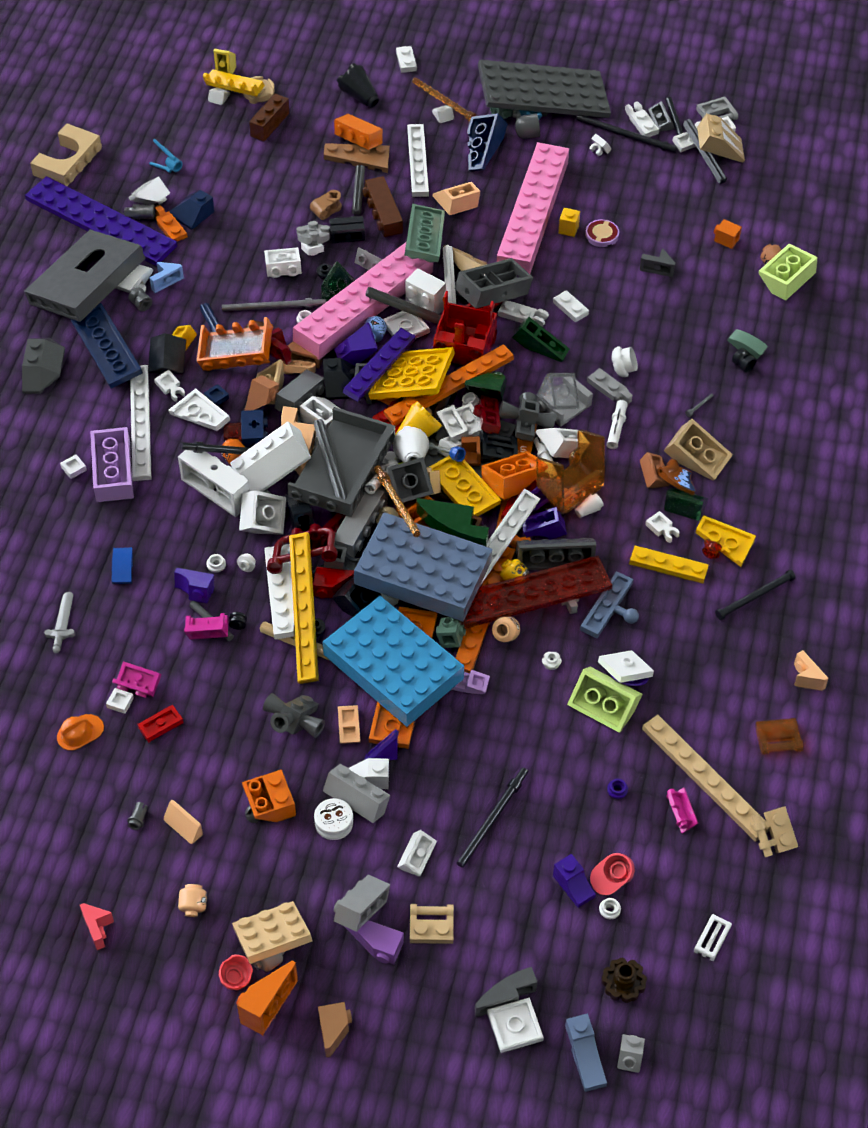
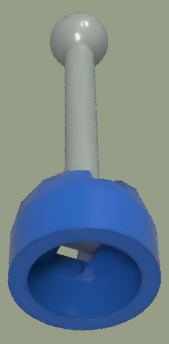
[429,442,466,462]

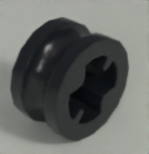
[229,612,247,630]

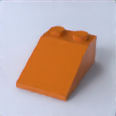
[482,451,549,499]
[236,961,298,1035]

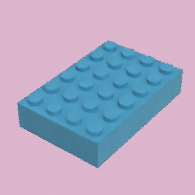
[323,596,464,727]

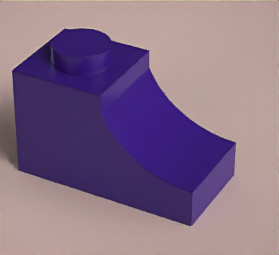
[522,507,567,540]
[174,568,214,603]
[553,854,596,908]

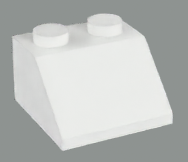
[239,490,286,535]

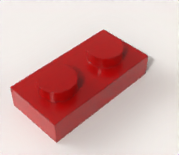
[137,704,184,743]

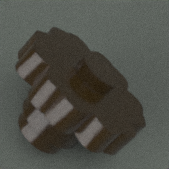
[601,958,647,1003]

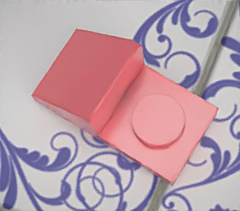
[80,903,114,950]

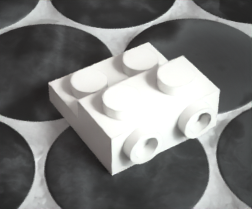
[264,248,302,278]

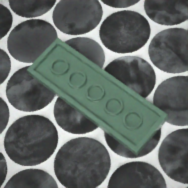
[404,204,445,262]

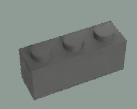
[275,369,325,412]

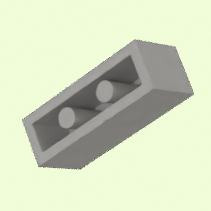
[323,764,390,823]
[334,875,390,932]

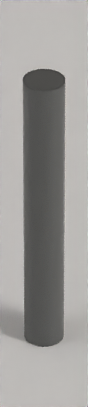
[190,601,234,641]

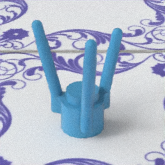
[149,139,183,173]

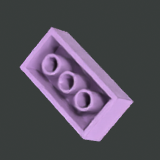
[90,427,134,502]

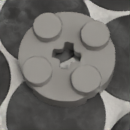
[296,221,330,244]

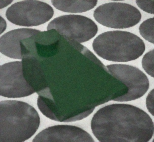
[465,371,507,401]

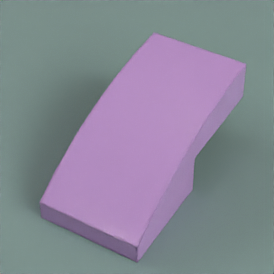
[451,670,490,694]

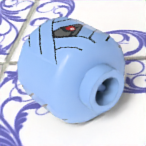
[364,316,387,342]

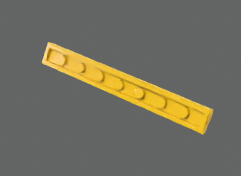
[289,532,319,684]

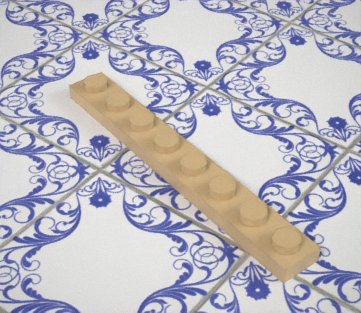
[642,715,769,842]

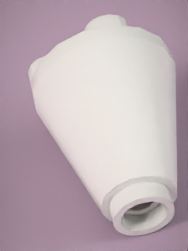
[393,426,429,463]

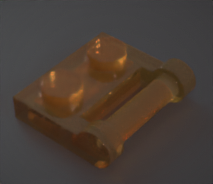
[755,718,803,755]

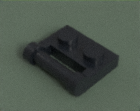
[479,430,518,461]

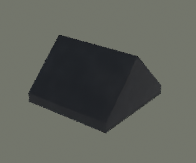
[148,333,186,374]

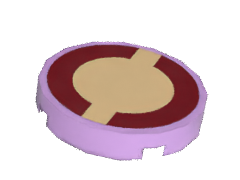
[585,219,619,247]

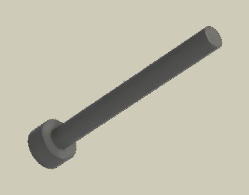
[685,394,714,417]

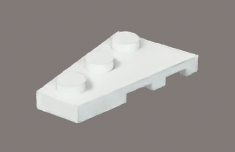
[168,389,231,431]

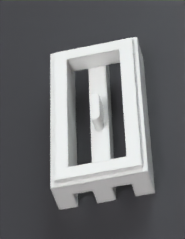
[694,914,732,961]

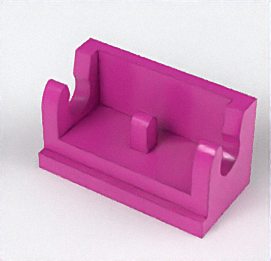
[184,613,229,640]

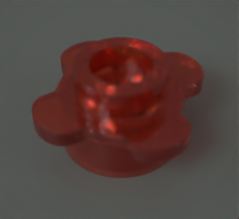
[702,539,722,559]

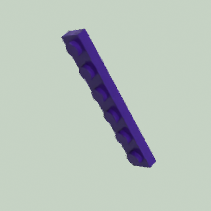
[343,328,416,402]

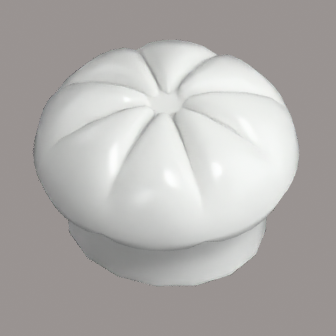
[612,346,638,377]

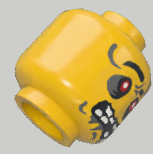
[500,559,529,588]

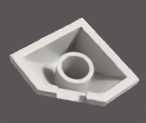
[128,176,170,205]

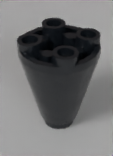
[337,63,379,108]

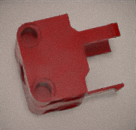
[433,291,497,366]

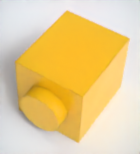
[558,208,580,237]

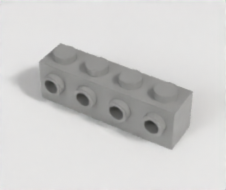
[335,489,387,558]

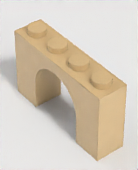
[30,124,102,186]

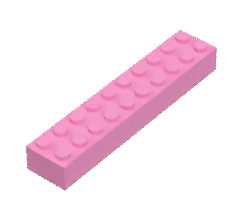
[497,142,569,274]
[293,242,434,360]

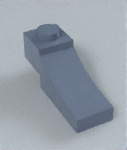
[565,1013,607,1092]

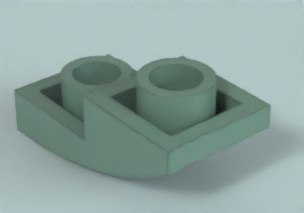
[727,329,768,359]

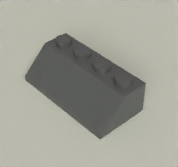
[516,538,596,570]

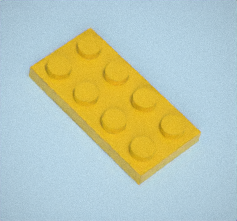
[429,455,501,517]

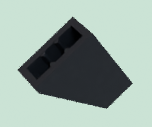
[285,494,314,545]

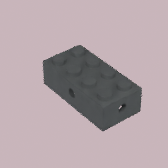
[454,258,533,309]

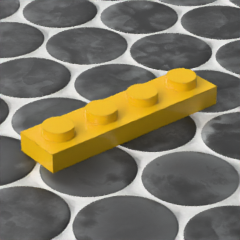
[629,546,709,584]

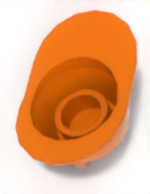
[57,714,104,750]

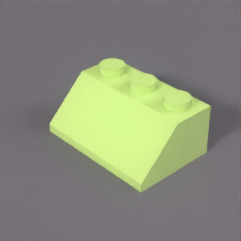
[759,244,817,300]
[567,666,643,733]

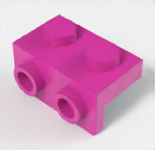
[112,661,162,698]

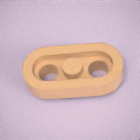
[283,360,316,374]

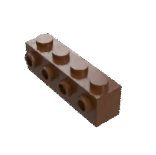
[363,176,403,237]

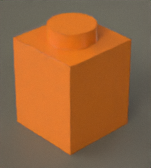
[714,219,742,249]

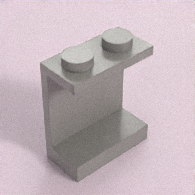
[536,373,593,427]

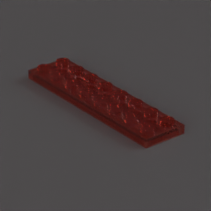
[461,556,612,629]

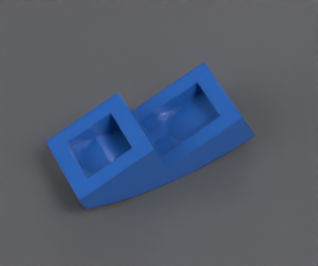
[112,547,133,584]

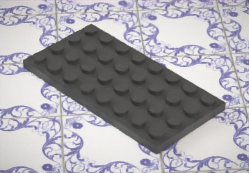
[478,60,611,118]

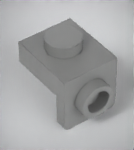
[617,1034,645,1073]

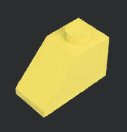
[213,49,236,74]

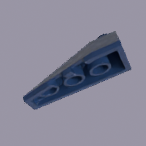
[467,113,508,172]

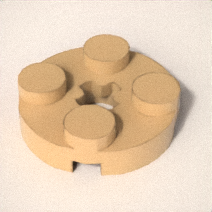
[243,76,275,104]

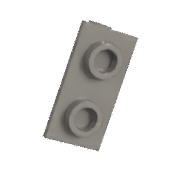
[354,247,383,270]

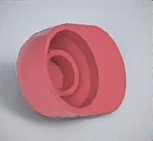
[590,853,635,895]

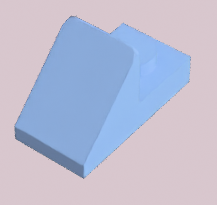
[149,262,184,293]

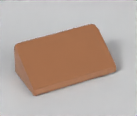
[640,452,670,488]

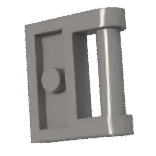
[696,97,738,121]

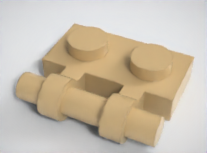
[752,806,798,857]

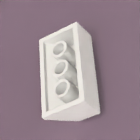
[230,422,311,492]

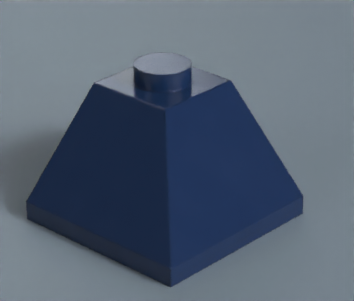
[169,190,215,230]

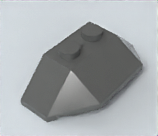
[22,338,65,394]

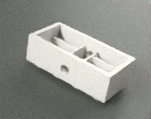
[178,450,250,517]

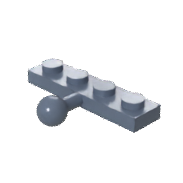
[580,571,639,638]

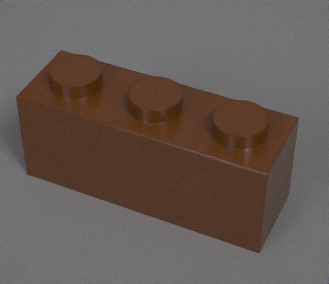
[249,93,289,142]

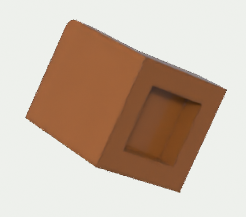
[461,436,481,466]

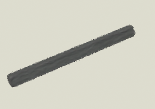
[314,419,347,500]

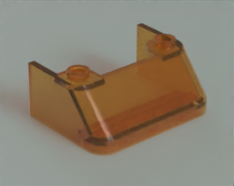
[536,429,605,514]

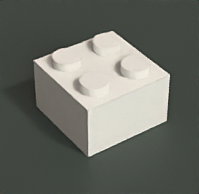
[405,268,446,314]

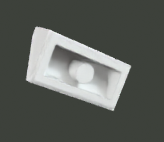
[397,830,437,876]

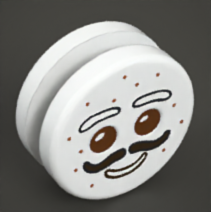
[314,798,353,840]

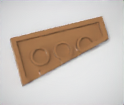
[324,143,390,173]

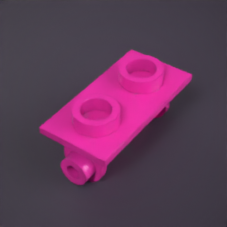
[666,787,698,834]

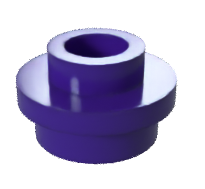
[607,779,628,799]

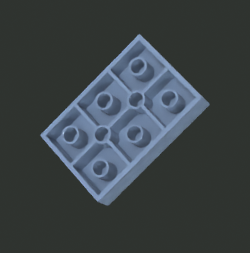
[354,512,492,622]

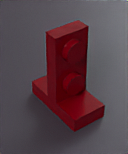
[249,327,292,365]

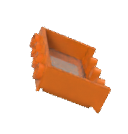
[197,317,273,371]

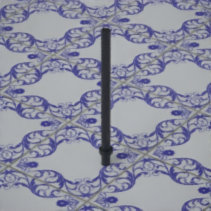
[576,115,677,153]

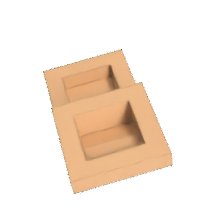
[338,705,360,744]

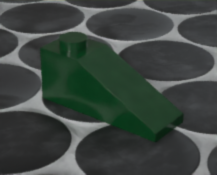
[512,317,570,362]

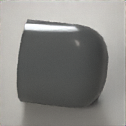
[515,113,541,139]

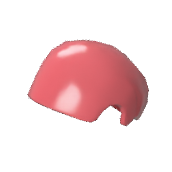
[218,954,253,990]

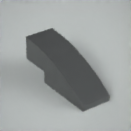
[475,967,537,1017]

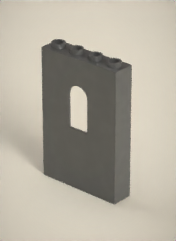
[24,229,145,322]

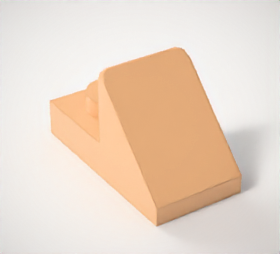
[794,650,829,691]

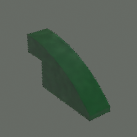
[417,498,489,547]

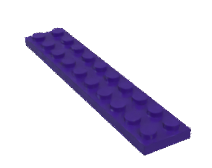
[25,176,177,266]

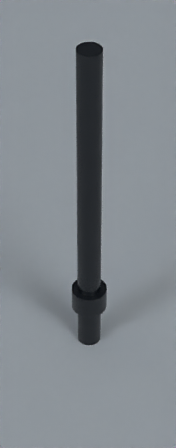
[180,441,250,454]
[457,767,529,868]

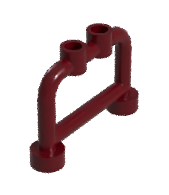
[267,524,338,574]

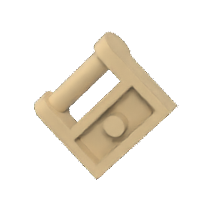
[410,904,454,944]

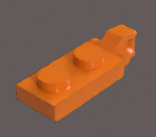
[155,205,188,242]

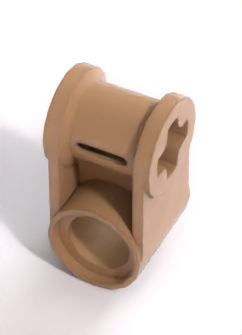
[310,190,342,220]

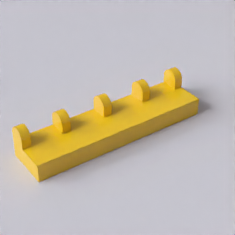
[203,70,265,97]

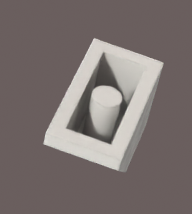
[349,758,389,789]

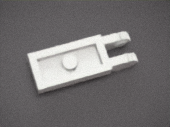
[625,101,659,137]
[498,300,549,327]

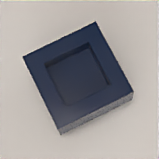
[204,384,229,406]

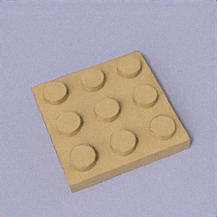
[232,901,312,964]

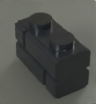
[329,216,365,243]

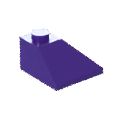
[334,322,378,366]

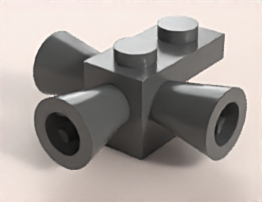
[499,392,556,442]
[263,693,325,738]

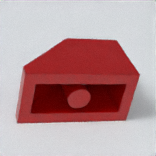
[313,567,354,598]

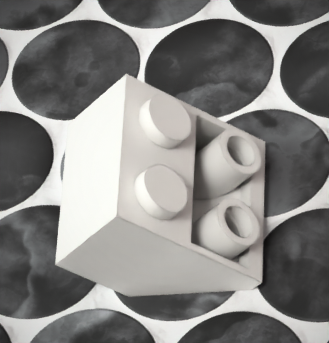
[300,396,340,430]
[536,428,591,459]

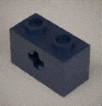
[241,410,268,448]

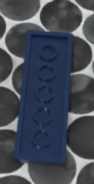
[70,303,143,389]

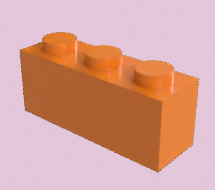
[334,114,383,150]

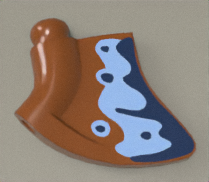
[658,459,696,495]

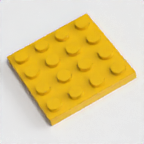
[368,347,455,400]

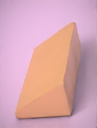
[164,800,203,844]

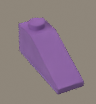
[344,920,404,965]

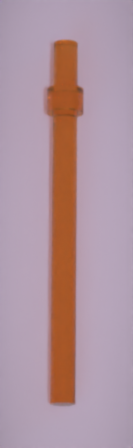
[412,77,477,121]
[374,465,421,537]

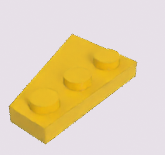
[695,515,756,567]

